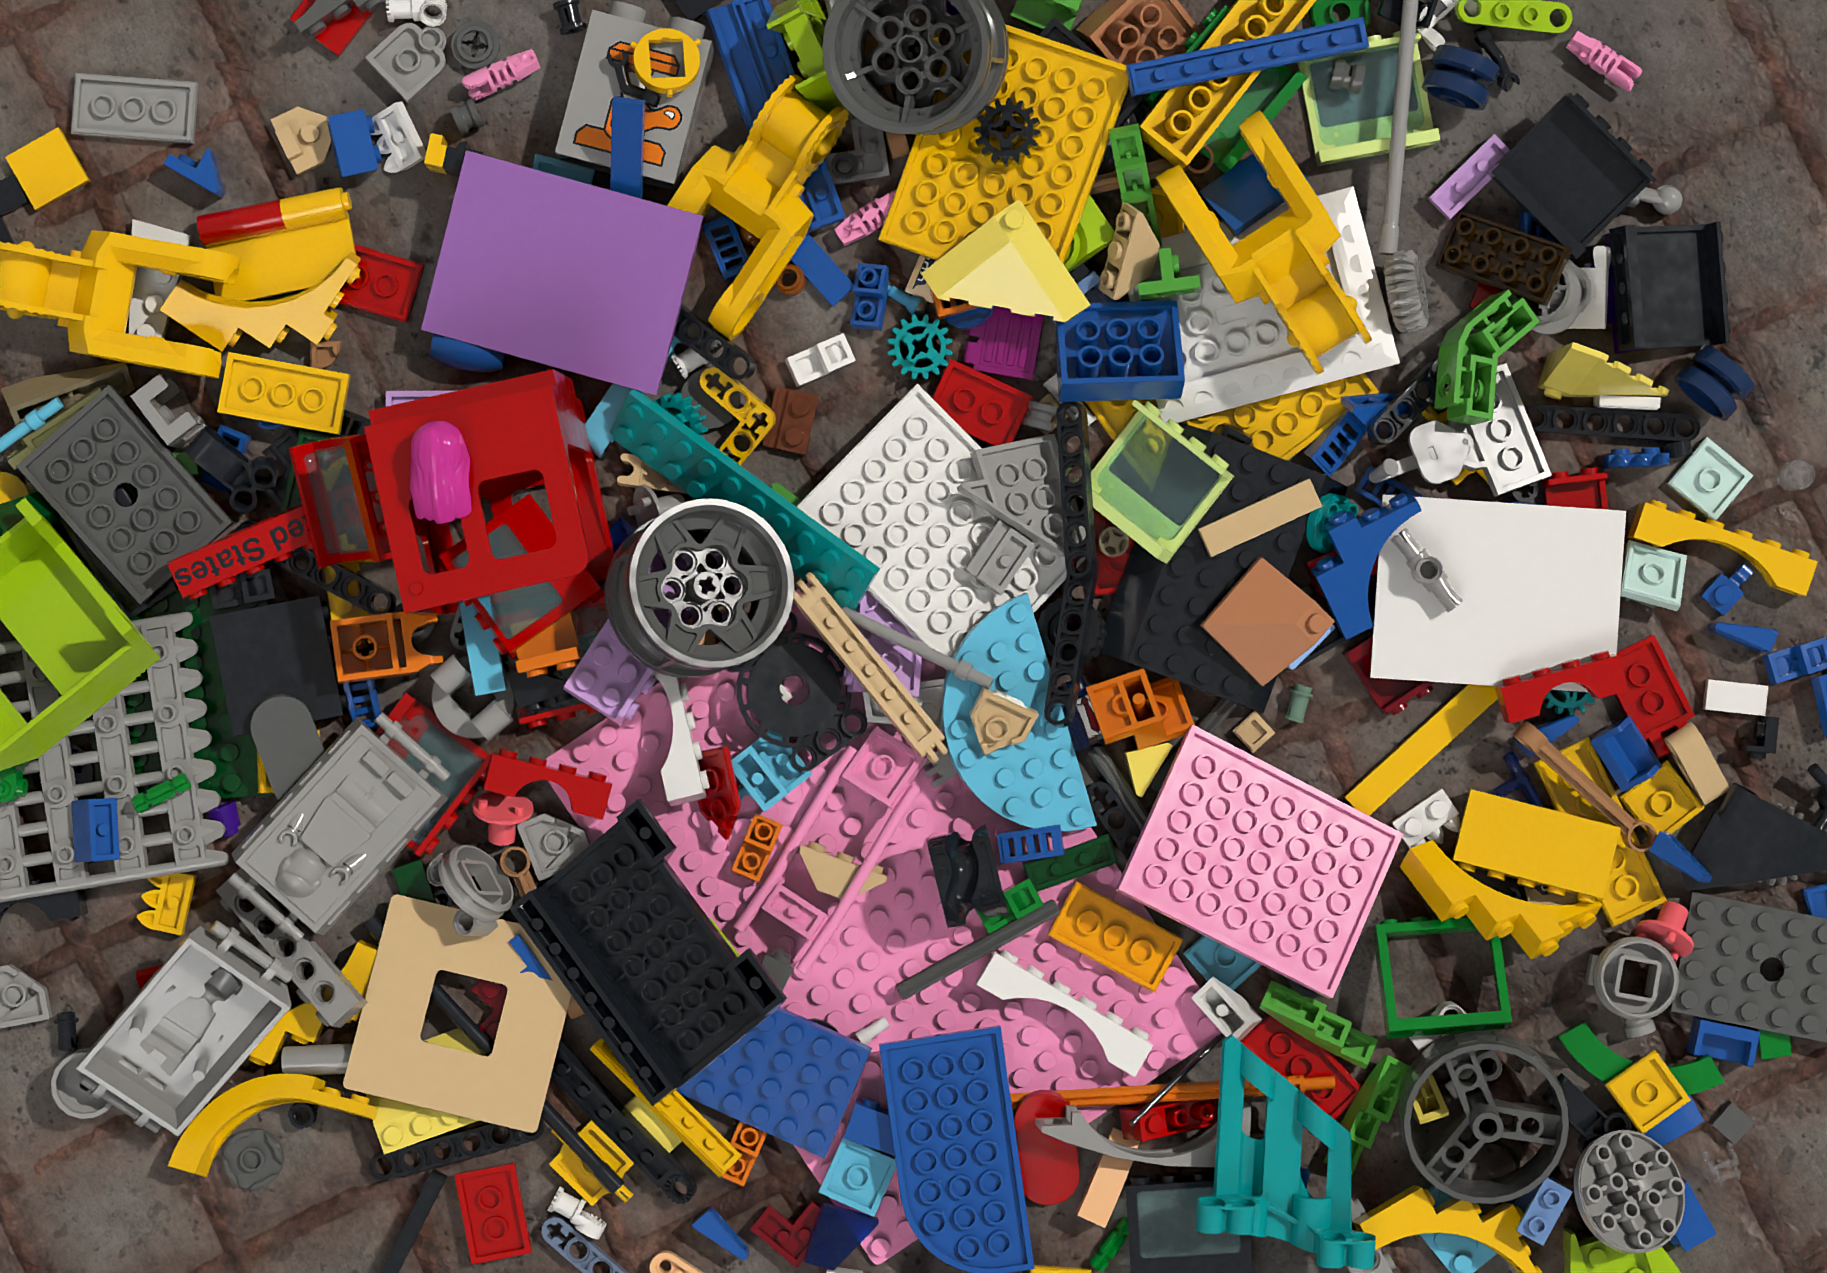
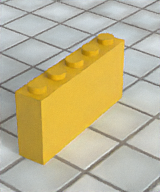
[1452,789,1621,904]

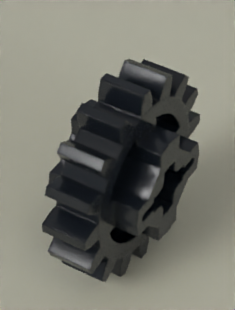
[974,98,1042,167]

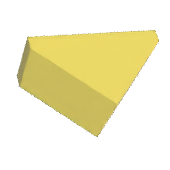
[1124,742,1173,798]
[1412,1073,1449,1124]

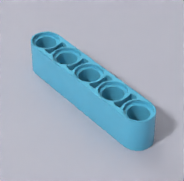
[585,336,682,458]

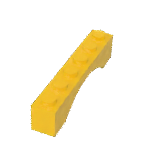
[1627,499,1818,597]

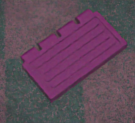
[963,306,1045,381]

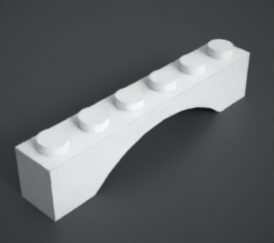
[654,671,710,806]
[976,949,1154,1077]

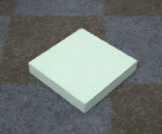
[1666,437,1753,521]
[1621,540,1687,611]

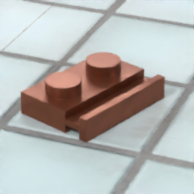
[763,386,819,456]

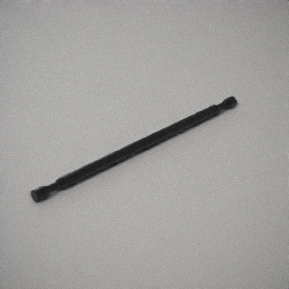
[1129,1033,1225,1127]

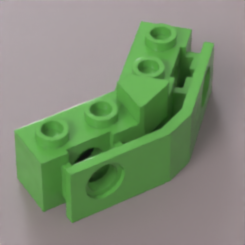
[1434,289,1540,425]

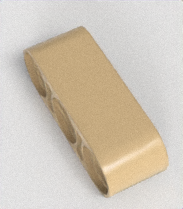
[1664,722,1730,806]

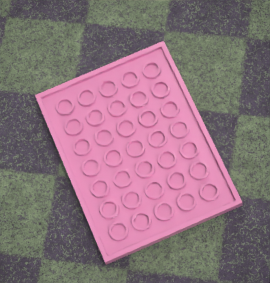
[1115,724,1403,999]

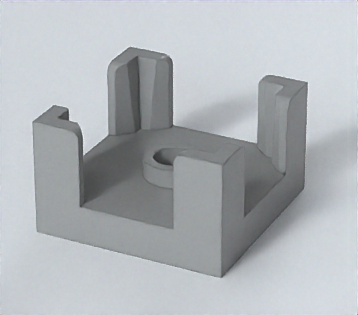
[130,374,209,449]

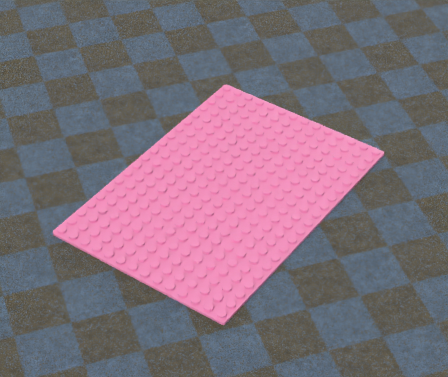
[545,583,1222,1265]

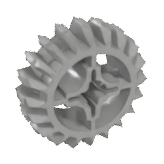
[1384,250,1429,333]

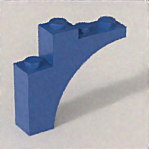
[1310,493,1422,640]

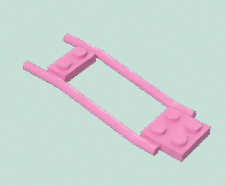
[733,726,927,975]

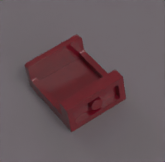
[1342,633,1435,716]

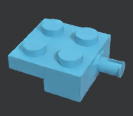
[732,732,813,812]

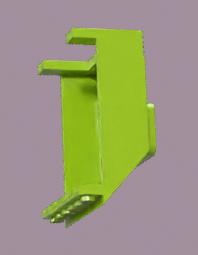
[0,498,161,771]

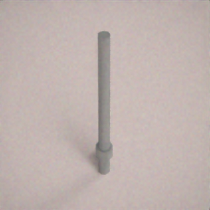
[839,606,994,689]

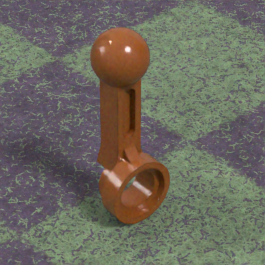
[739,227,806,296]

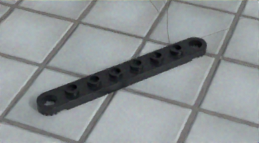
[551,1040,697,1204]

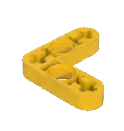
[700,366,776,466]

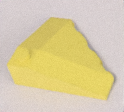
[921,199,1091,323]
[1537,342,1669,400]

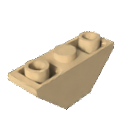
[1099,202,1160,300]
[799,841,887,899]

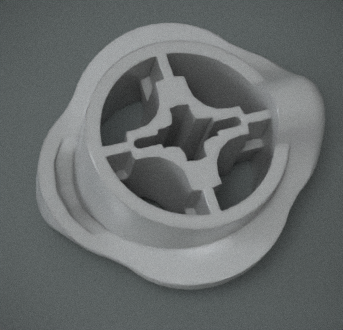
[1508,259,1596,335]

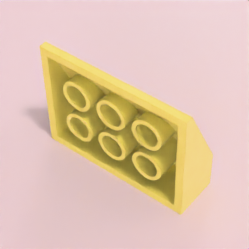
[365,1028,484,1155]

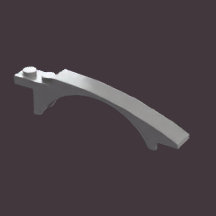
[1035,1101,1264,1167]

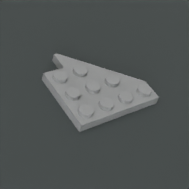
[957,434,1086,557]

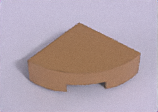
[310,341,342,370]

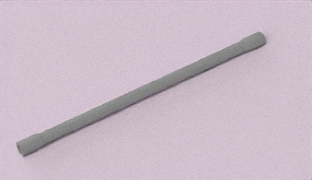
[1379,0,1418,255]

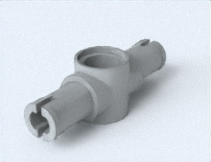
[1391,528,1463,612]

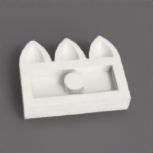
[370,102,426,173]
[1391,788,1461,849]

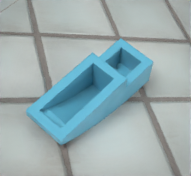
[460,597,507,696]

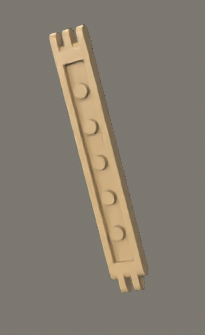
[793,572,948,764]

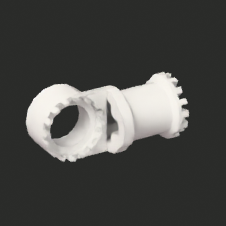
[386,0,447,27]
[671,327,722,379]
[547,1187,607,1240]

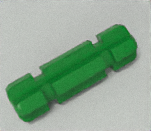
[132,773,191,813]
[1090,1216,1128,1272]

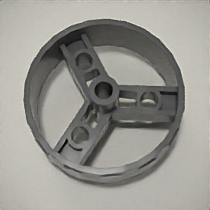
[1397,1030,1569,1204]

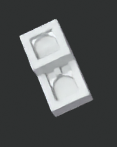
[785,333,856,387]

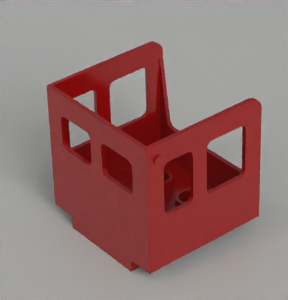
[364,369,615,616]

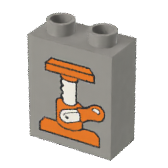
[555,1,715,191]

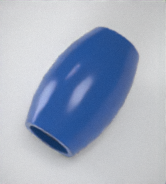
[430,333,507,373]

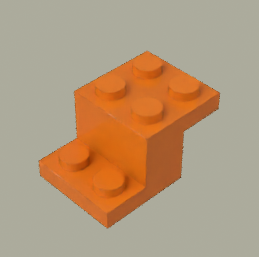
[510,611,584,678]
[1086,668,1195,751]

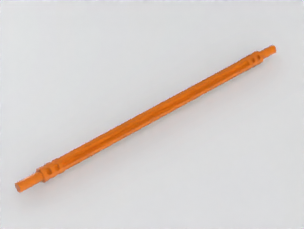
[1010,1075,1335,1112]

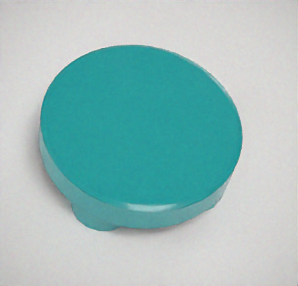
[1306,493,1358,554]

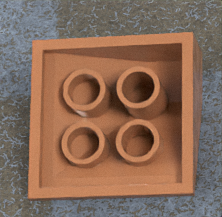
[1076,0,1207,97]
[1200,557,1335,686]

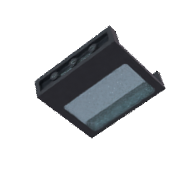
[1124,1172,1253,1273]

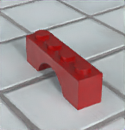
[1495,650,1629,723]
[483,748,612,820]

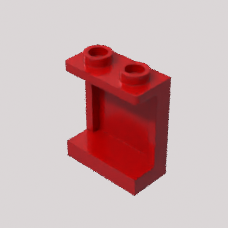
[1542,467,1609,510]

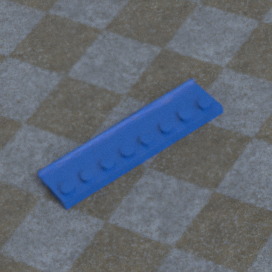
[705,0,846,233]

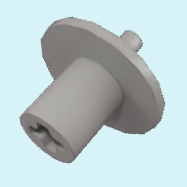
[627,484,685,527]

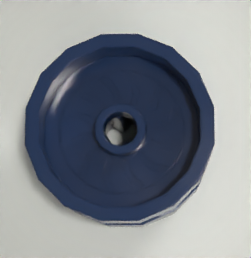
[1422,45,1500,110]
[1675,345,1755,421]

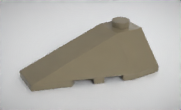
[1,362,135,440]

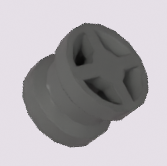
[450,98,485,135]
[1023,401,1057,432]

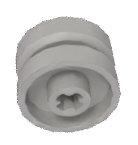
[51,1047,112,1119]

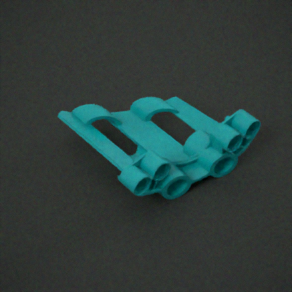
[1195,1034,1376,1269]

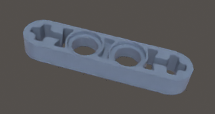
[541,1215,629,1273]

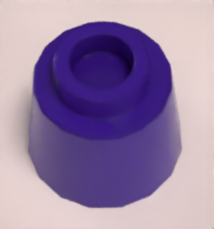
[203,800,241,838]

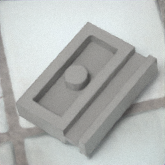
[964,519,1035,596]

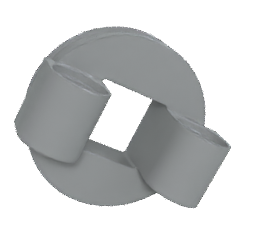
[430,654,516,741]
[427,845,513,937]
[1584,937,1679,1020]

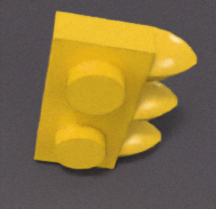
[137,873,197,936]

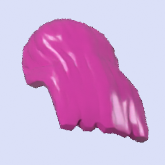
[410,421,472,524]

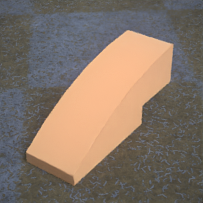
[1076,1127,1140,1228]

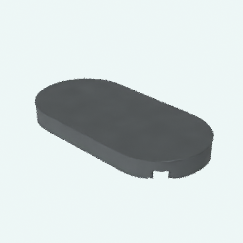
[250,694,325,801]

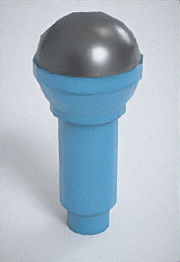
[887,284,927,316]

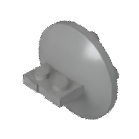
[1574,1130,1685,1254]

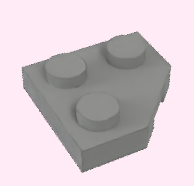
[516,813,591,881]
[0,964,53,1029]

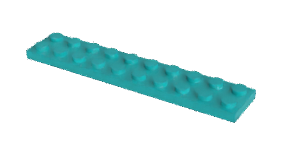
[609,389,880,611]

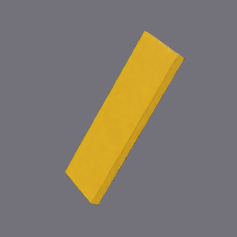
[1533,737,1667,927]

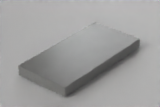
[71,73,199,144]

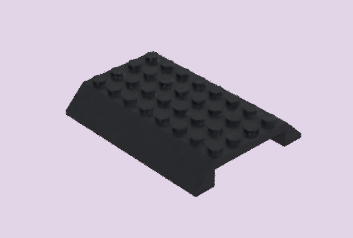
[1099,423,1348,713]
[510,798,787,1106]

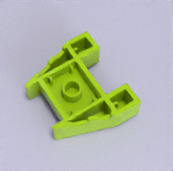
[766,0,845,114]
[1563,1227,1681,1273]

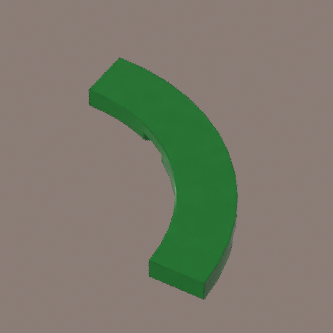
[1557,1020,1725,1095]

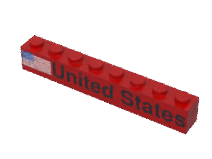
[167,482,363,600]

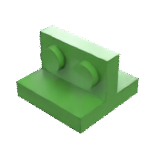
[1010,0,1083,31]
[1138,247,1201,300]

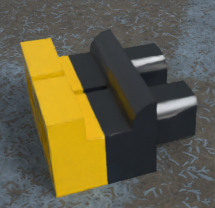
[424,133,484,177]

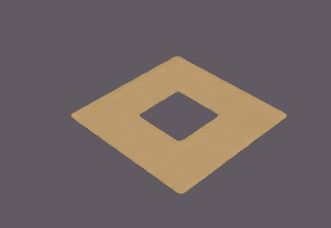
[343,894,571,1133]

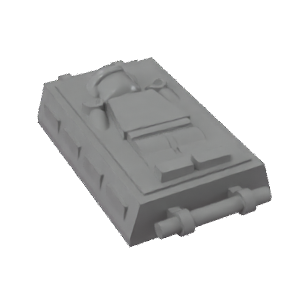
[227,712,451,943]
[76,920,293,1136]

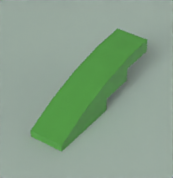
[1108,123,1162,246]
[1259,980,1378,1069]
[1323,1054,1410,1176]

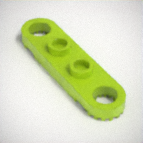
[1454,0,1572,33]

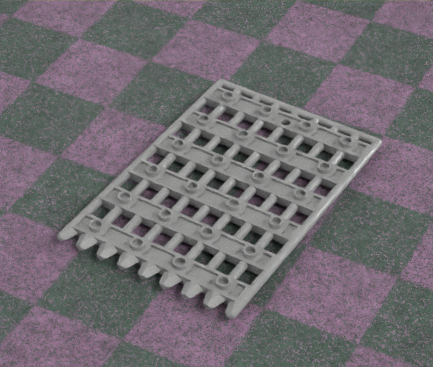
[0,612,229,903]

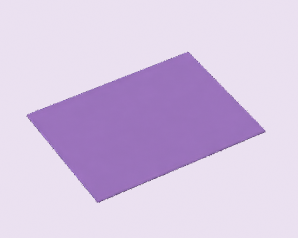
[421,150,703,395]

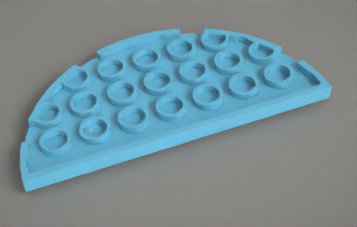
[941,593,1097,831]

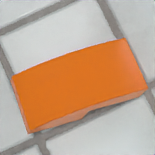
[731,813,783,884]
[721,1121,767,1187]

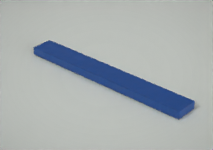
[1125,17,1369,97]

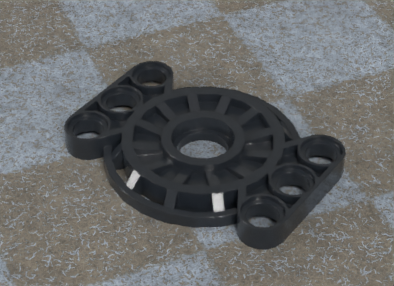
[725,611,867,773]

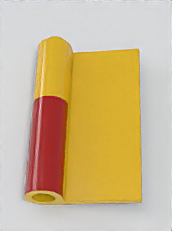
[197,187,360,301]

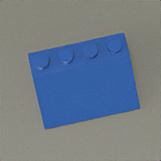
[1055,301,1185,402]

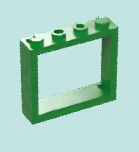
[1373,917,1512,1039]

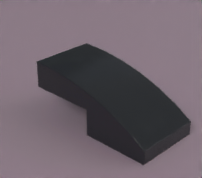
[209,568,275,610]

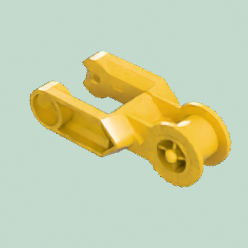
[667,74,849,340]
[1155,110,1372,375]
[0,230,241,379]

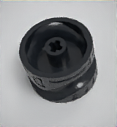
[926,824,1008,928]

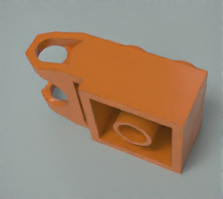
[330,612,443,684]

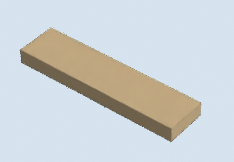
[1197,478,1322,557]

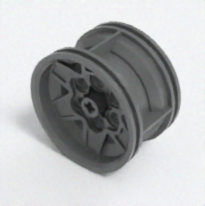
[822,0,1009,135]
[605,499,794,678]

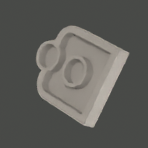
[365,23,446,104]

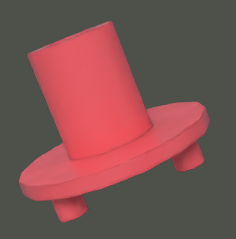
[472,792,534,846]
[1634,901,1694,963]

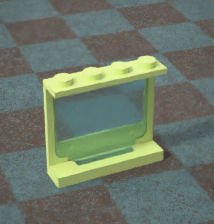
[1298,31,1440,166]
[1072,400,1234,564]

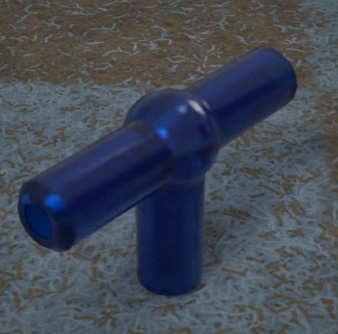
[1494,752,1542,806]

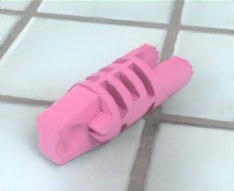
[1566,31,1643,92]
[461,49,541,101]
[834,190,896,246]

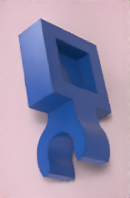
[1699,563,1754,616]

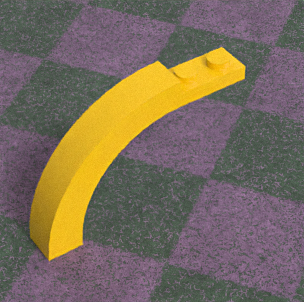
[168,1073,378,1177]

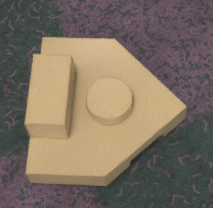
[270,107,332,176]
[969,687,1039,755]

